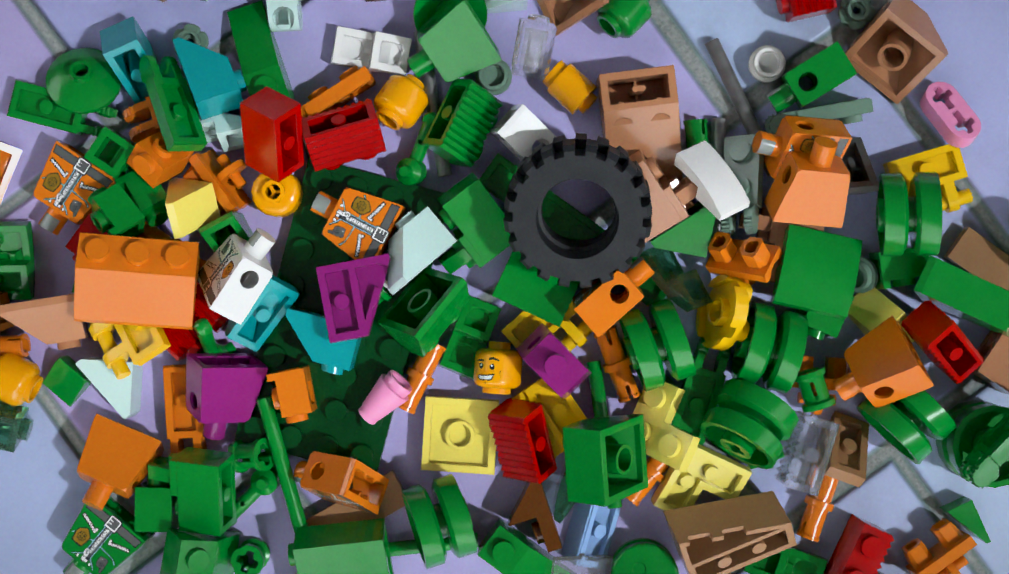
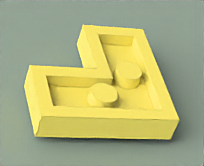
[632,381,700,473]
[651,444,752,511]

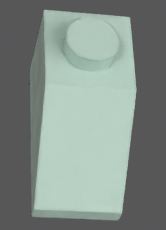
[388,206,457,295]

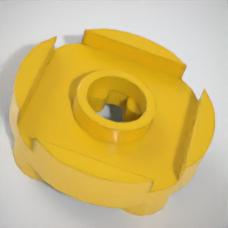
[696,275,753,351]

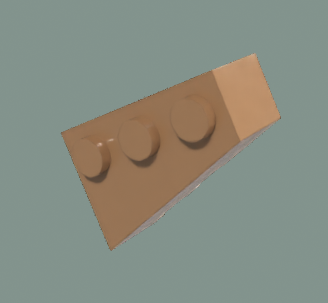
[663,491,797,574]

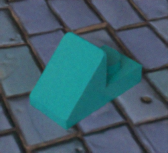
[225,275,300,352]

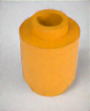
[542,60,598,115]

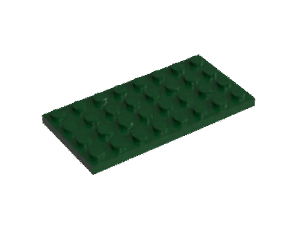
[234,157,444,472]

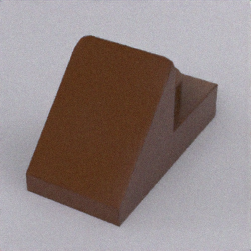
[508,482,562,553]

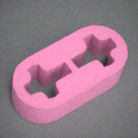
[920,81,981,148]

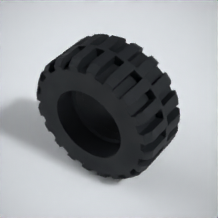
[503,133,653,288]

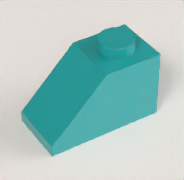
[100,16,160,104]
[172,37,247,120]
[285,307,361,375]

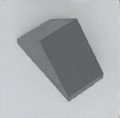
[842,137,879,195]

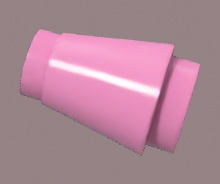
[358,370,412,425]

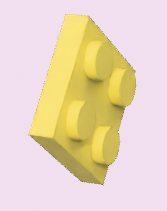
[421,395,499,475]

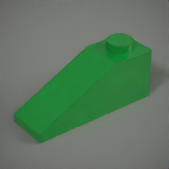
[227,0,296,101]
[478,517,577,574]

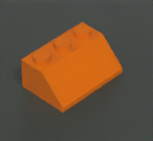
[74,233,200,330]

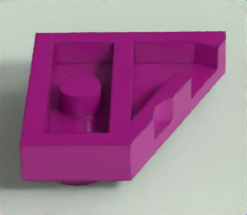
[316,253,391,344]

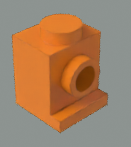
[126,131,194,188]
[266,365,317,424]

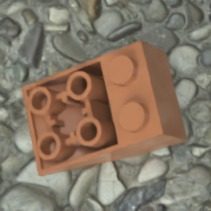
[596,65,683,181]

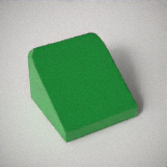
[43,355,91,407]

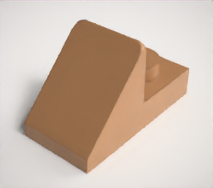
[816,411,869,488]

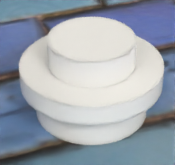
[748,45,786,83]

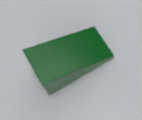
[939,496,991,543]

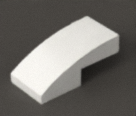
[330,26,412,76]
[674,140,750,221]

